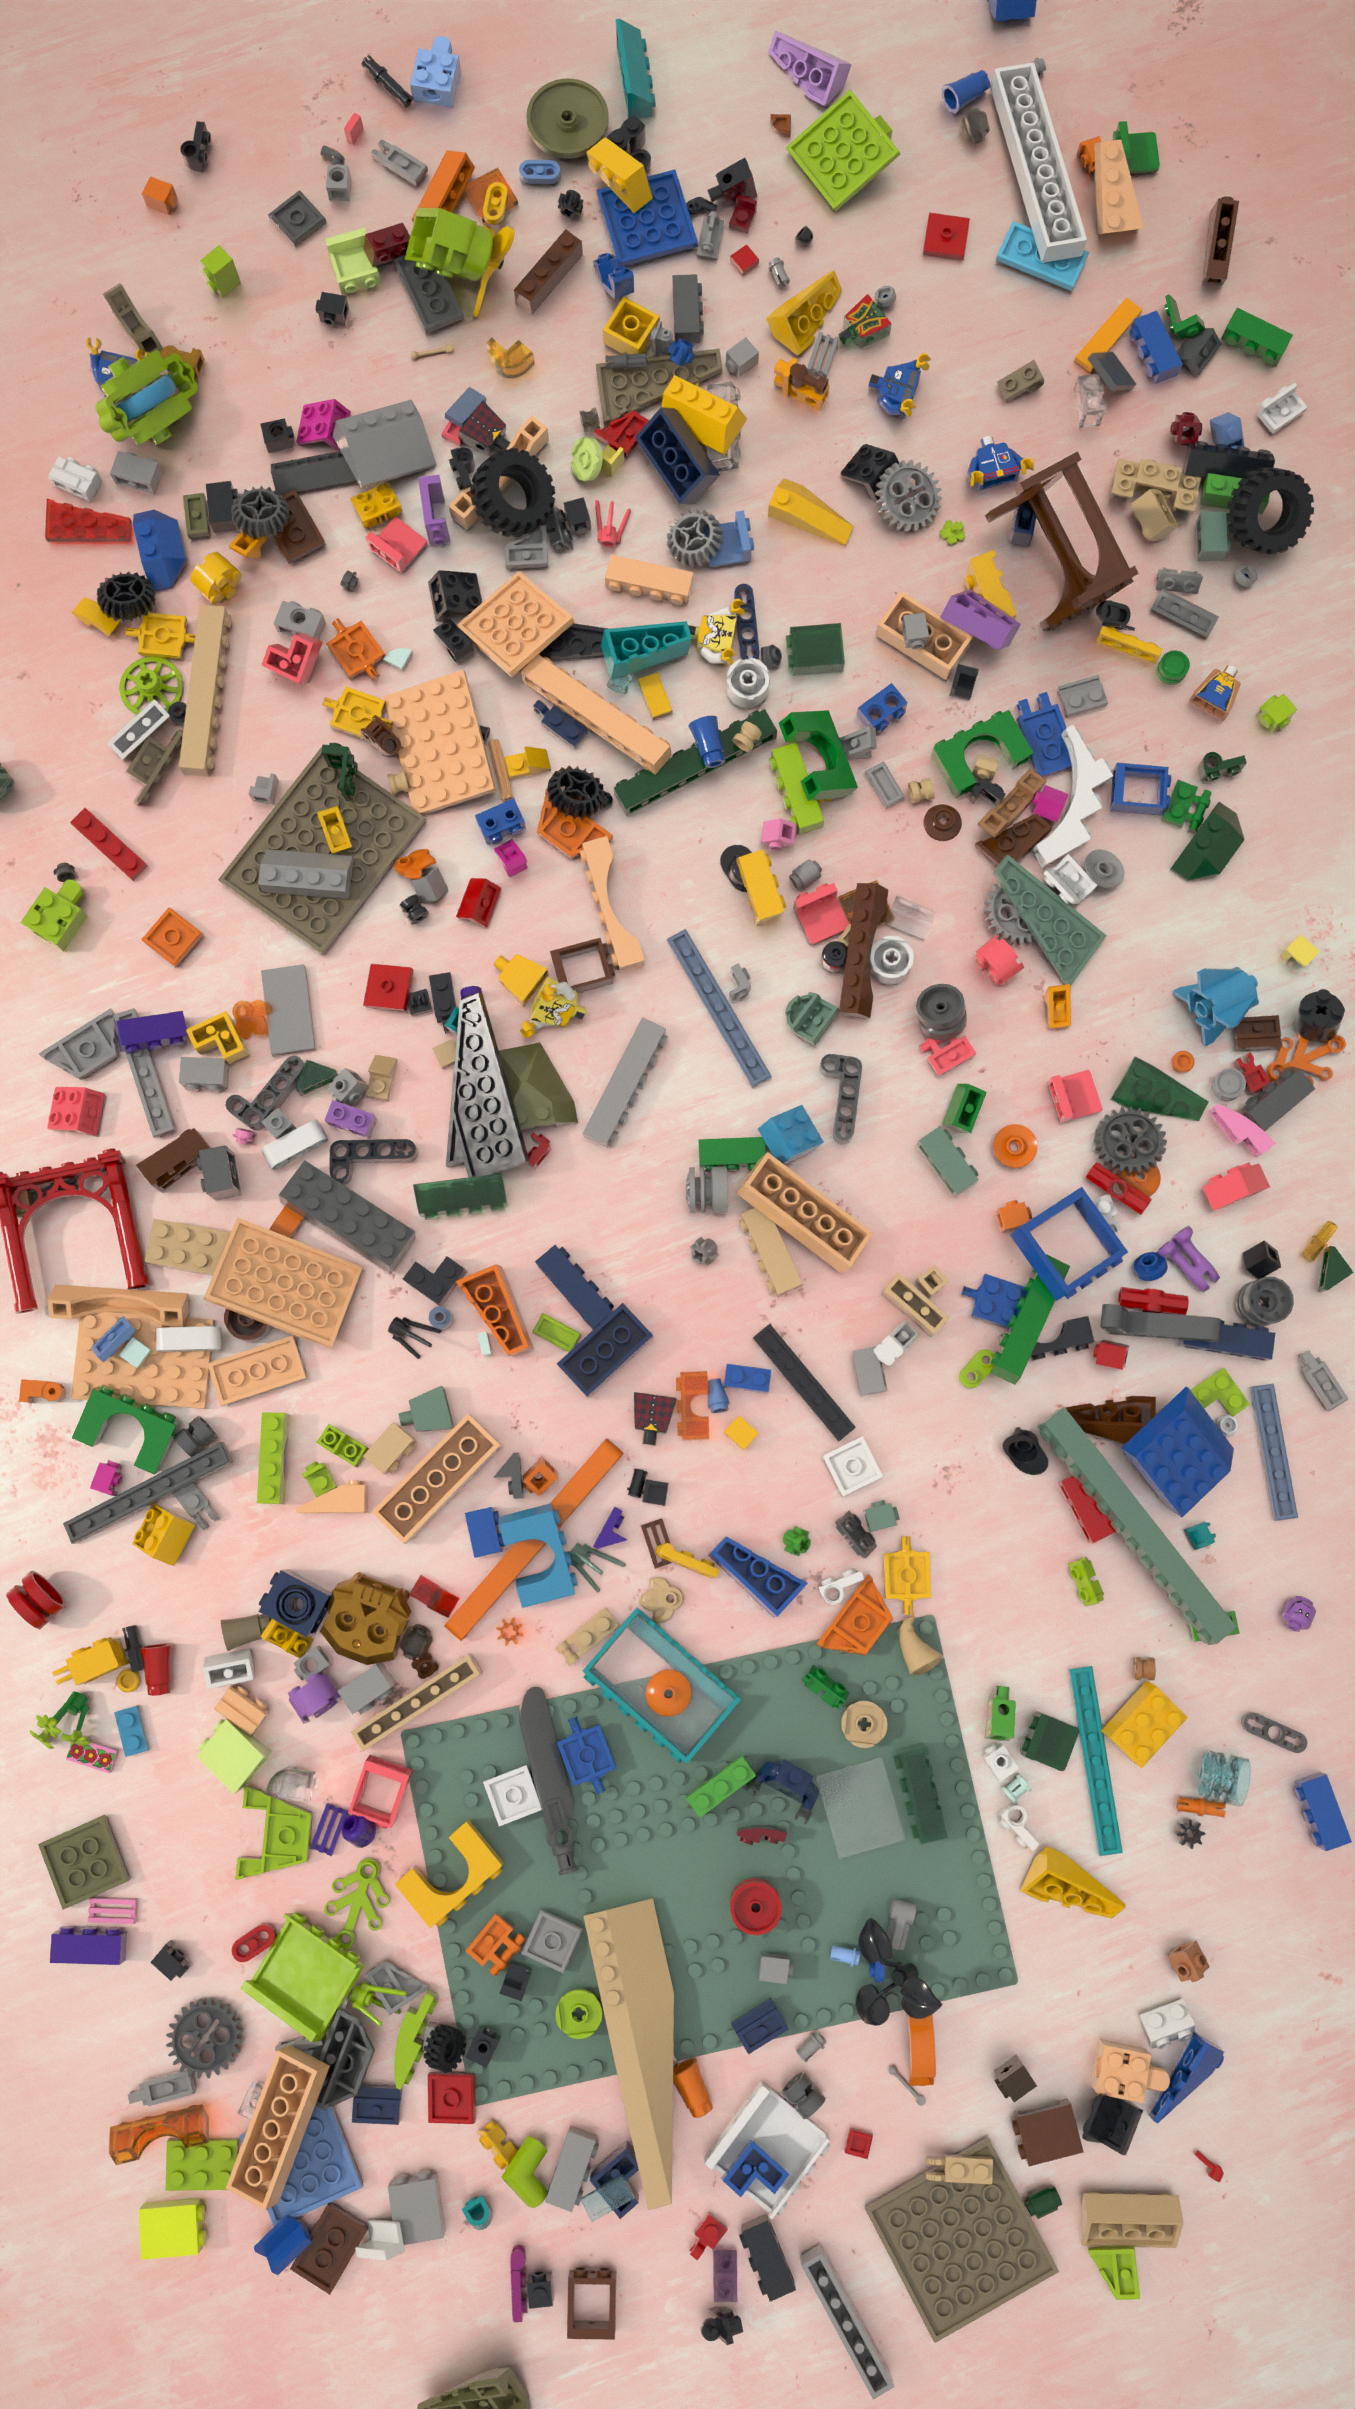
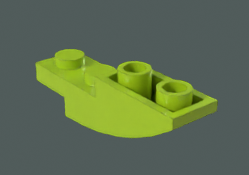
[394,1989,438,2090]

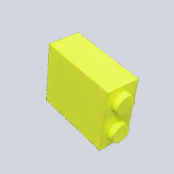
[139,2198,206,2260]

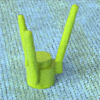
[350,1982,407,2026]

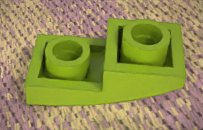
[316,1423,369,1468]

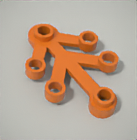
[1266,1033,1346,1085]

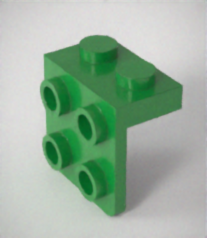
[1113,121,1160,174]

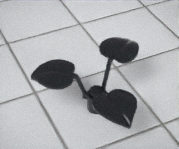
[856,1918,942,2026]

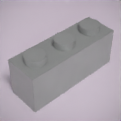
[545,2125,599,2212]

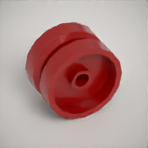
[6,1570,66,1630]
[730,1877,782,1936]

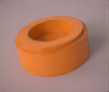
[1171,1051,1195,1074]

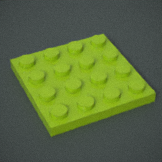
[786,89,901,212]

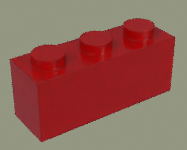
[1058,1475,1116,1543]

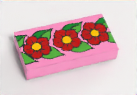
[66,1740,119,1773]

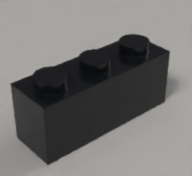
[739,2213,796,2302]

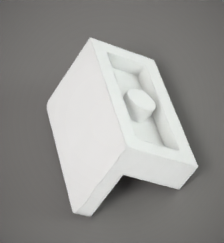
[355,2219,405,2261]

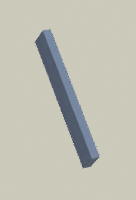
[1250,1384,1298,1521]

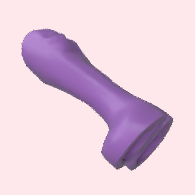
[1157,1225,1220,1292]

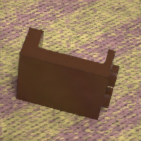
[1011,2098,1084,2167]

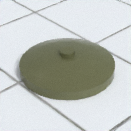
[526,78,609,159]

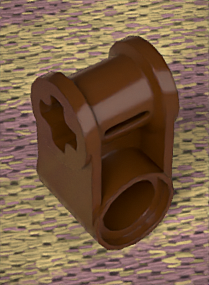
[360,715,401,756]

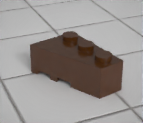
[136,1128,211,1193]

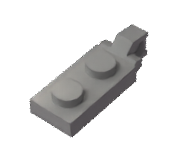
[1298,1350,1348,1411]
[127,2069,196,2106]

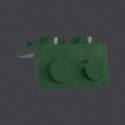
[321,743,358,801]
[1020,1711,1079,1771]

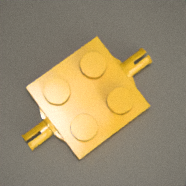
[125,612,196,660]
[322,686,393,740]
[883,1536,931,1615]

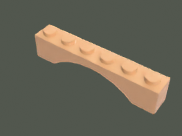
[449,415,549,530]
[580,836,645,971]
[47,1284,190,1327]

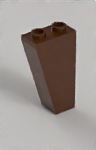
[1202,196,1239,285]

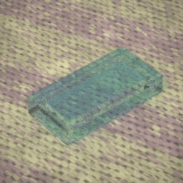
[581,2174,634,2222]

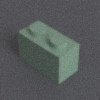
[1196,512,1231,561]

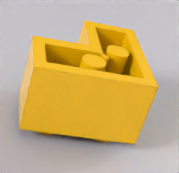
[186,1011,249,1065]

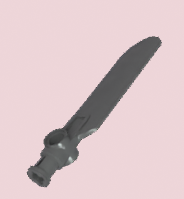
[519,1687,579,1876]

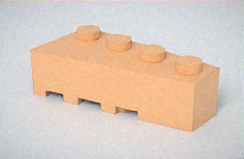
[1094,140,1144,234]

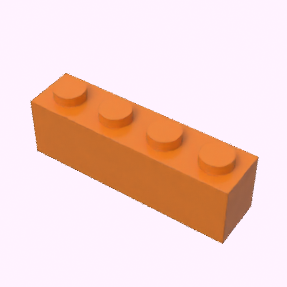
[411,150,475,223]

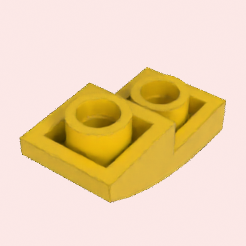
[71,597,121,637]
[261,1619,314,1658]

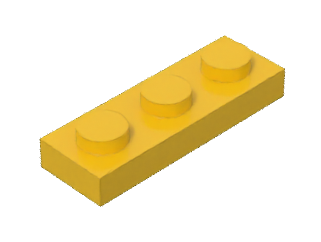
[1096,626,1163,664]

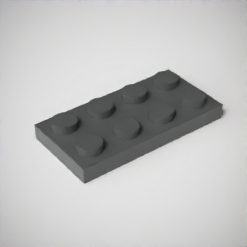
[393,255,464,334]

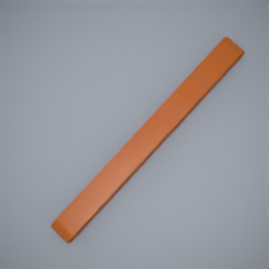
[444,1438,624,1641]

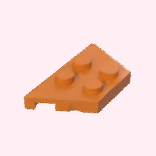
[537,788,613,859]
[816,1574,893,1656]

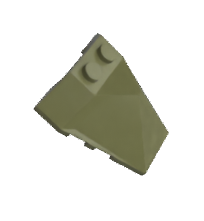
[499,1043,578,1131]
[417,2366,530,2409]

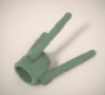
[570,1543,626,1592]

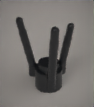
[388,1317,441,1359]

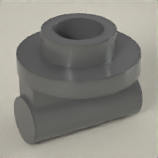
[761,644,782,670]

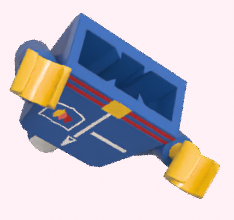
[967,436,1034,491]

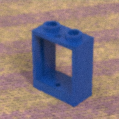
[1110,763,1171,815]

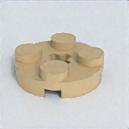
[841,1700,888,1748]

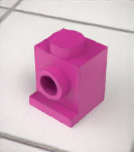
[90,1460,122,1496]

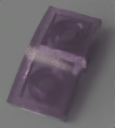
[713,2250,738,2302]

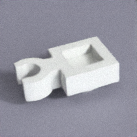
[1092,1194,1120,1232]

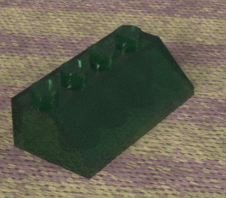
[413,1173,509,1220]

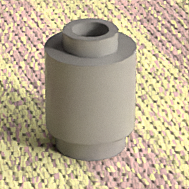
[789,859,822,890]

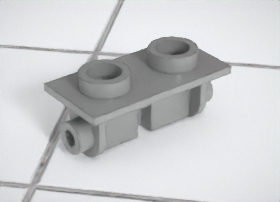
[696,211,724,259]
[651,321,673,357]
[1156,567,1203,594]

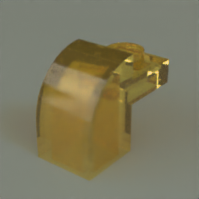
[486,338,535,378]

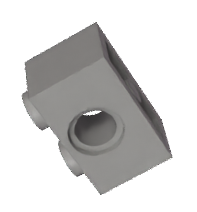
[274,601,326,640]

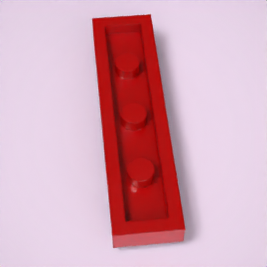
[70,808,148,881]

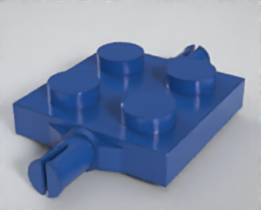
[961,1274,1026,1329]
[557,1716,617,1794]

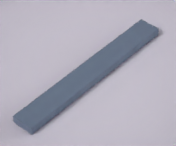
[667,929,772,1088]

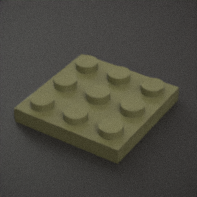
[38,1815,130,1910]

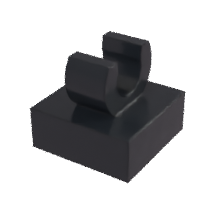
[408,989,433,1017]

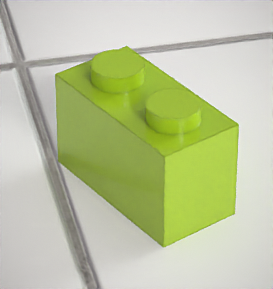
[200,245,241,298]

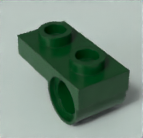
[1198,752,1247,781]

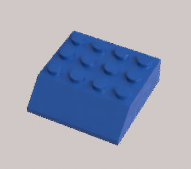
[1121,1387,1234,1517]

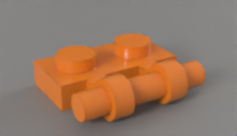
[465,1913,526,1976]

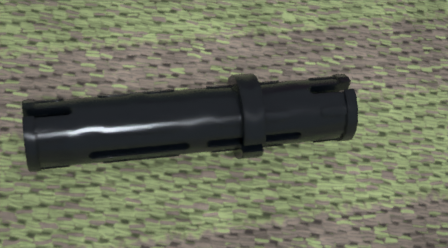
[361,55,413,108]

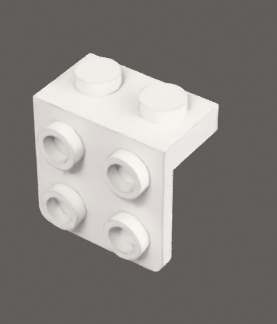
[1043,854,1099,904]

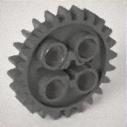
[1093,1106,1167,1176]
[166,1998,244,2079]

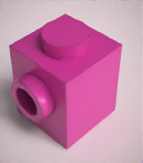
[1032,785,1069,822]

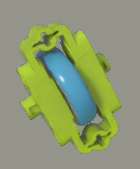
[95,349,198,446]

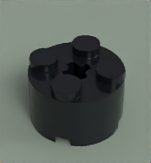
[1295,989,1345,1042]

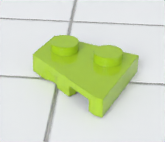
[1088,2246,1140,2300]

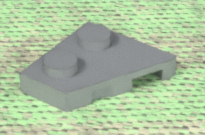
[505,525,548,569]
[365,1960,428,2015]

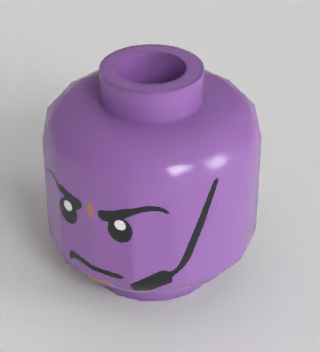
[1282,1596,1316,1632]

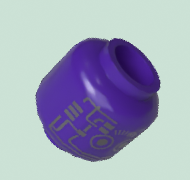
[342,1814,376,1848]

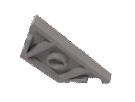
[39,1008,118,1080]

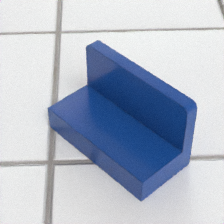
[254,2215,312,2275]

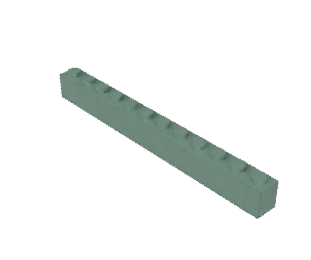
[1037,1407,1237,1645]

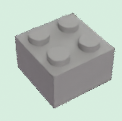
[337,1662,397,1715]

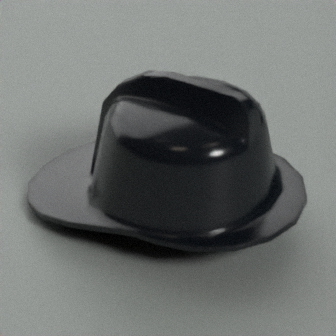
[720,845,752,892]
[1003,1427,1048,1475]

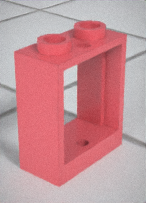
[348,1755,413,1829]

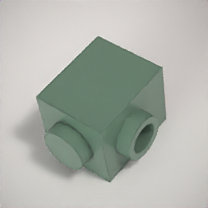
[863,1500,900,1532]

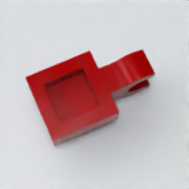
[689,2212,728,2260]

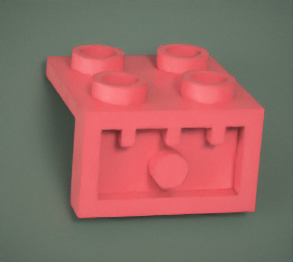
[365,517,427,573]
[1047,1070,1103,1123]
[47,1087,105,1136]

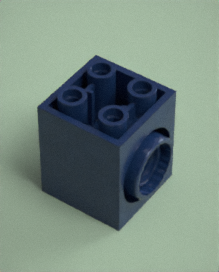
[258,1569,332,1637]

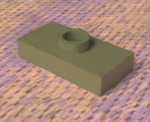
[183,493,210,538]

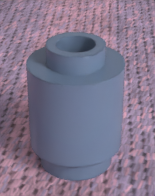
[429,1306,453,1330]

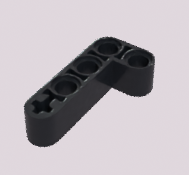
[329,1139,419,1185]

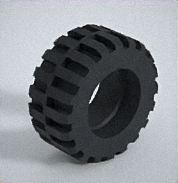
[470,448,555,537]
[1226,467,1314,554]

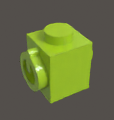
[1259,693,1297,732]

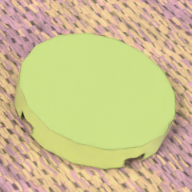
[571,437,603,482]

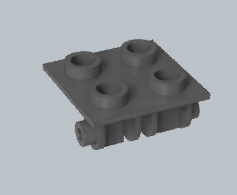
[835,1511,877,1559]

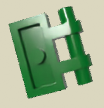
[1161,780,1212,832]

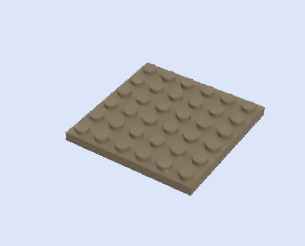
[865,2137,1059,2343]

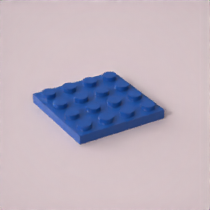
[596,169,698,267]

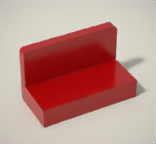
[456,878,501,927]

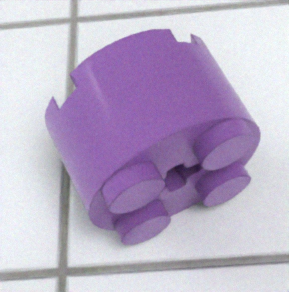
[288,1672,342,1724]

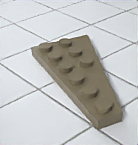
[596,348,722,426]

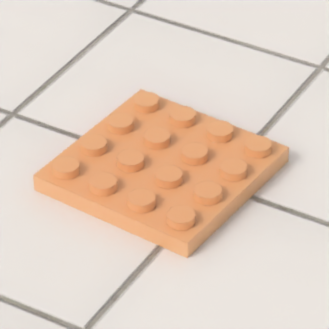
[457,571,575,677]

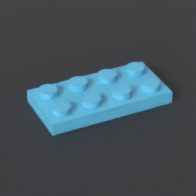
[996,221,1089,291]

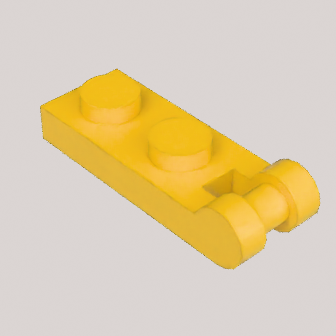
[656,1543,720,1579]

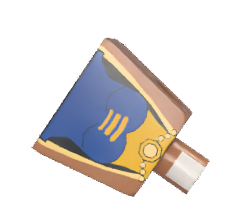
[1189,665,1241,721]

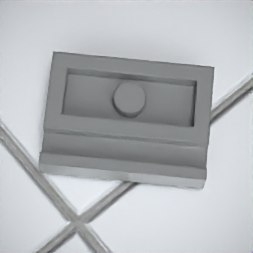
[1057,675,1108,718]

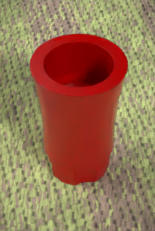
[139,1643,172,1696]

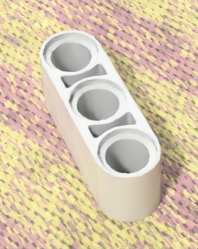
[261,1120,328,1170]
[156,1326,221,1352]

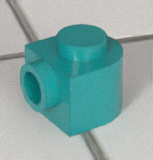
[462,2196,492,2230]

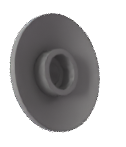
[1084,849,1124,888]

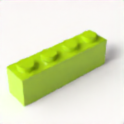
[769,742,824,835]

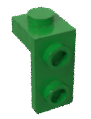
[1164,294,1206,340]

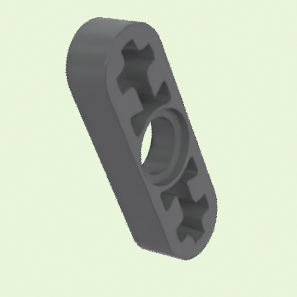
[1241,1712,1307,1753]

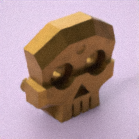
[320,1572,412,1665]

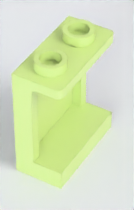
[325,228,381,294]

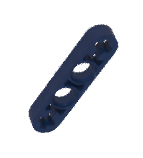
[734,584,760,660]

